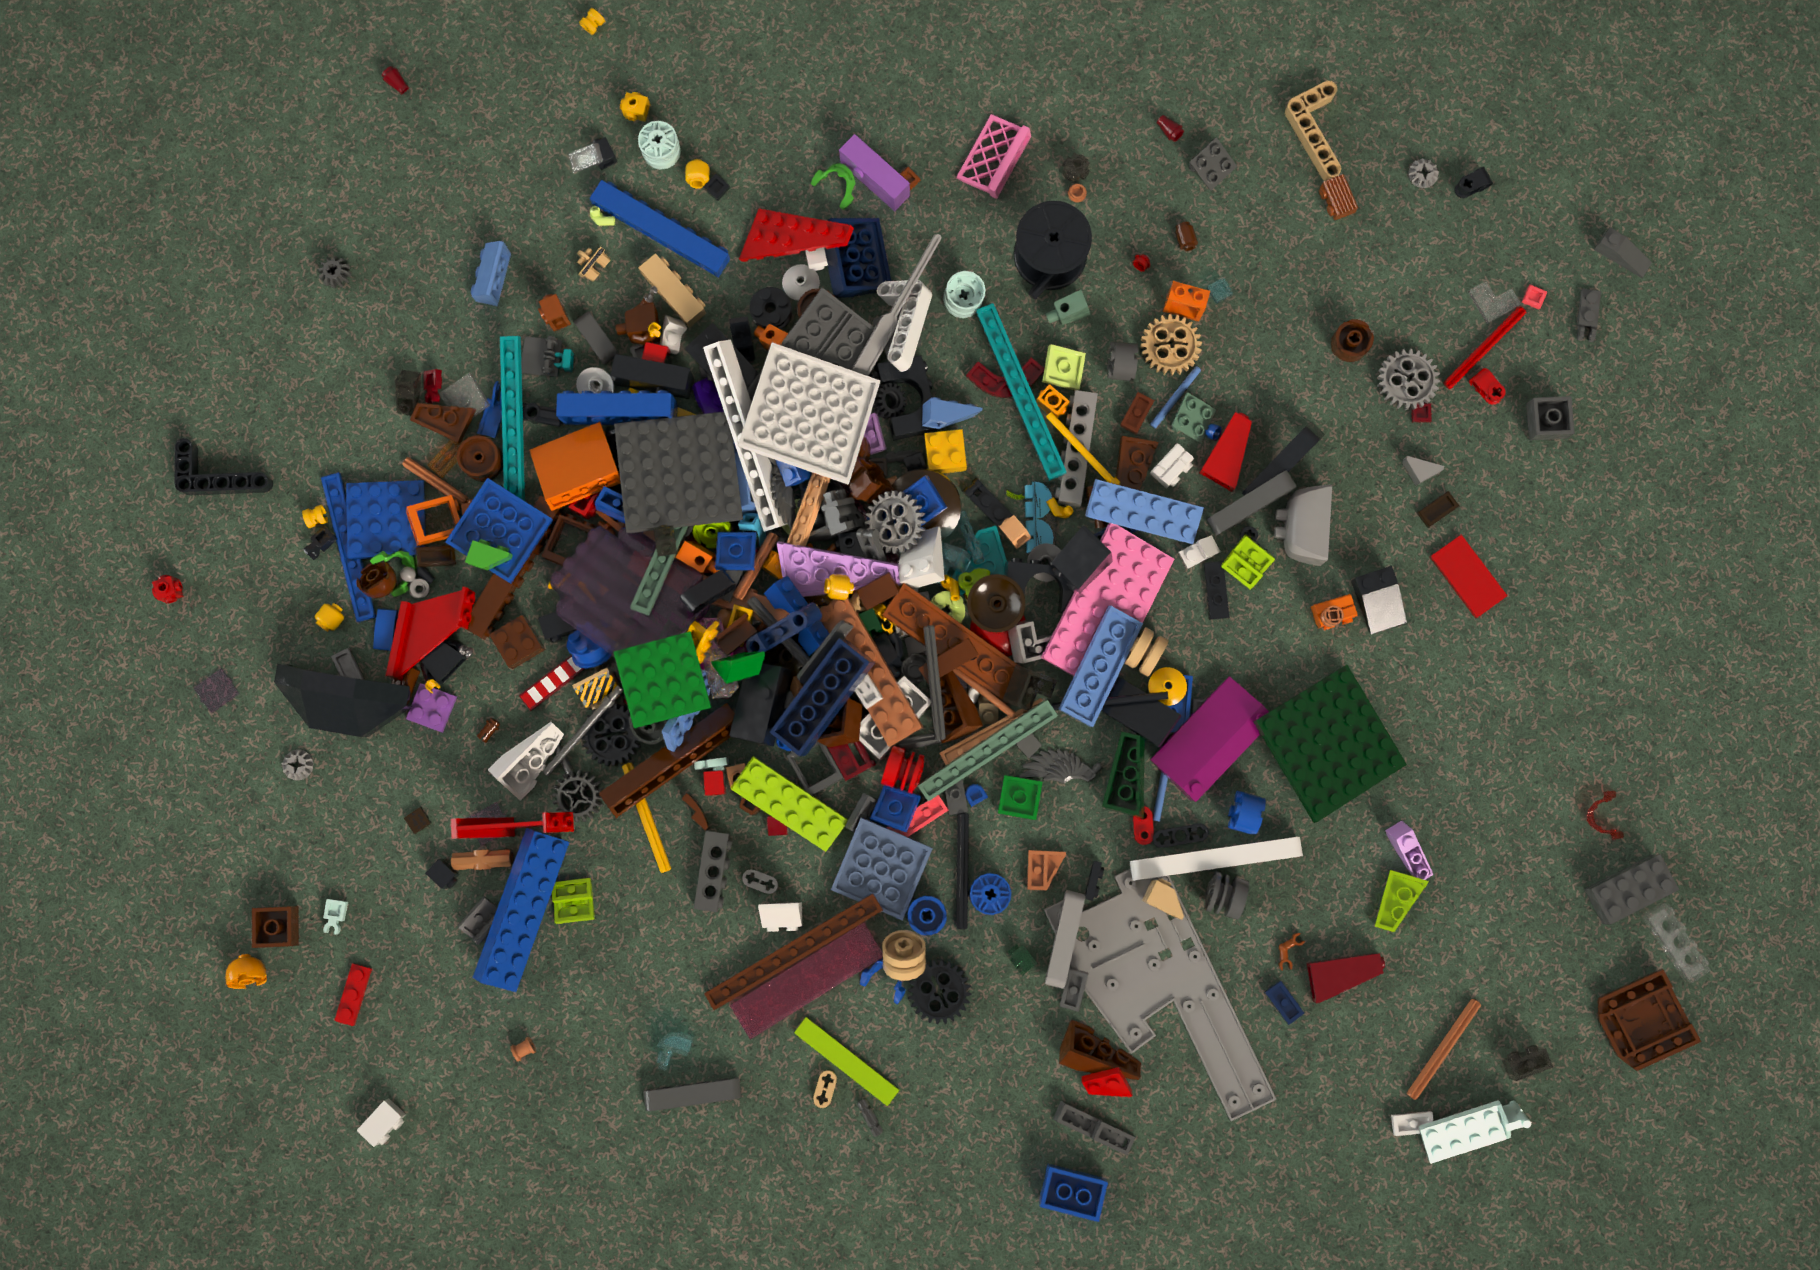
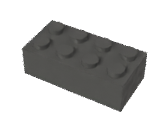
[1584,854,1679,925]

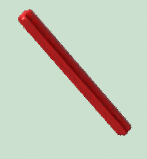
[1443,306,1526,389]

